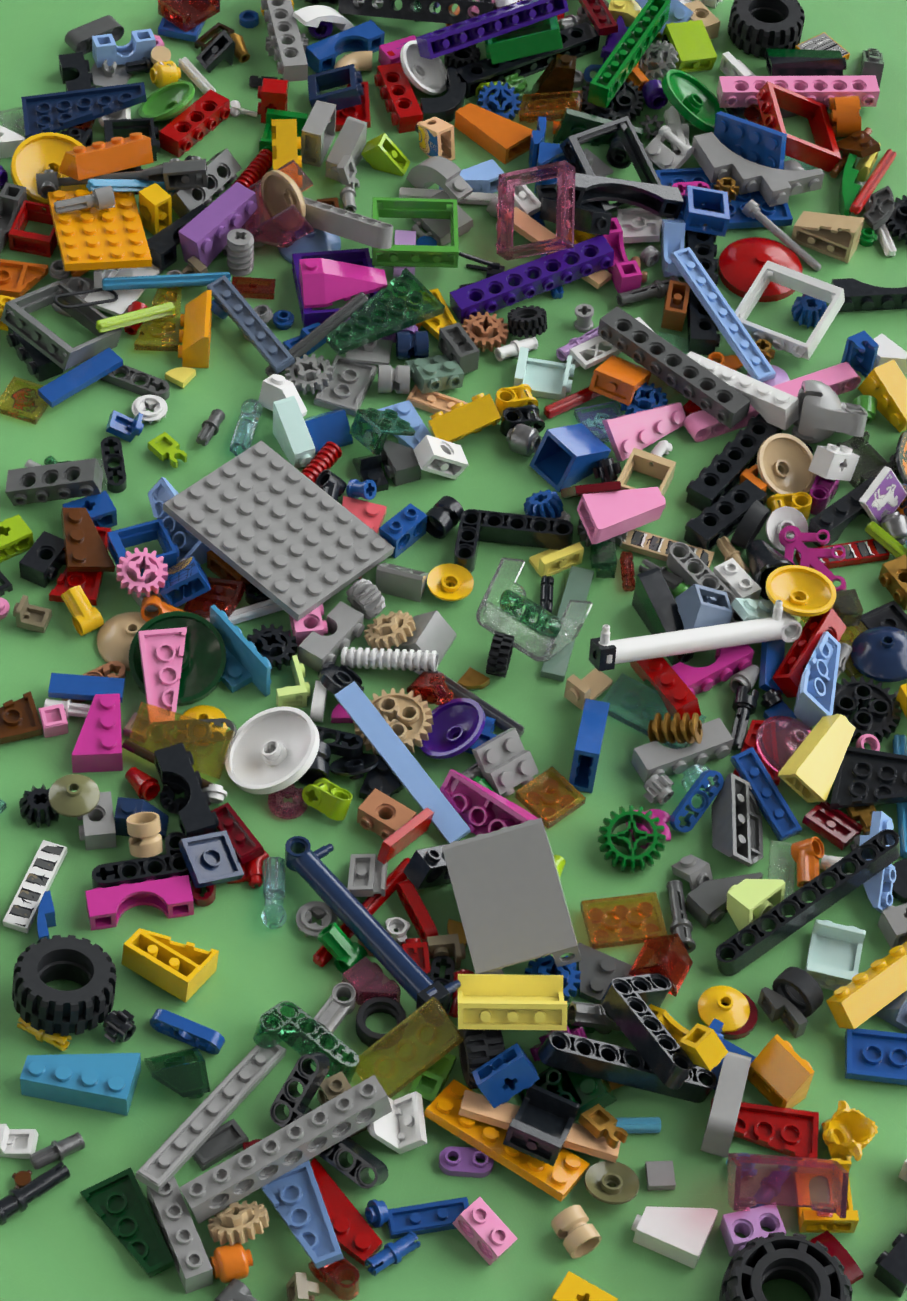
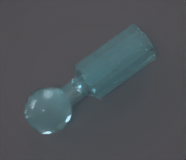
[230,399,263,456]
[261,856,287,929]

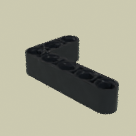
[454,509,573,573]
[601,973,694,1090]
[270,1052,388,1189]

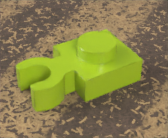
[148,432,187,468]

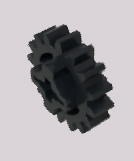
[247,624,297,672]

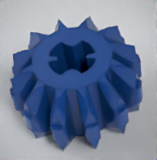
[791,294,828,329]
[524,490,564,518]

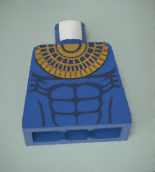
[159,556,211,607]

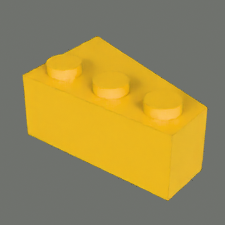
[122,928,219,1003]

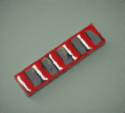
[795,539,890,569]

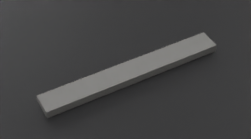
[136,1036,287,1192]

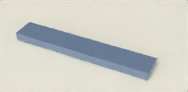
[207,275,295,374]

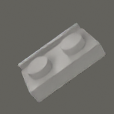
[347,854,388,897]

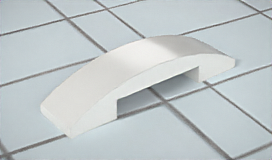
[292,5,354,32]

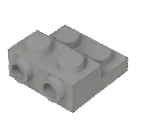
[472,728,539,797]

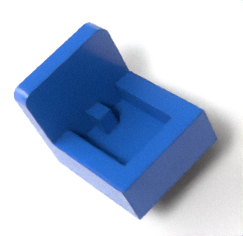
[106,410,144,442]

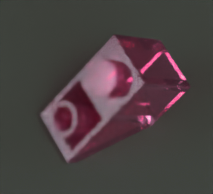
[342,957,401,1005]

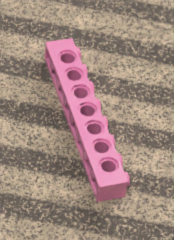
[716,75,880,108]

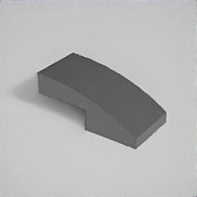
[757,987,808,1038]

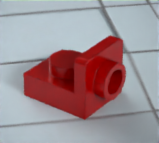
[400,938,431,974]

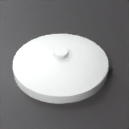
[225,706,320,795]

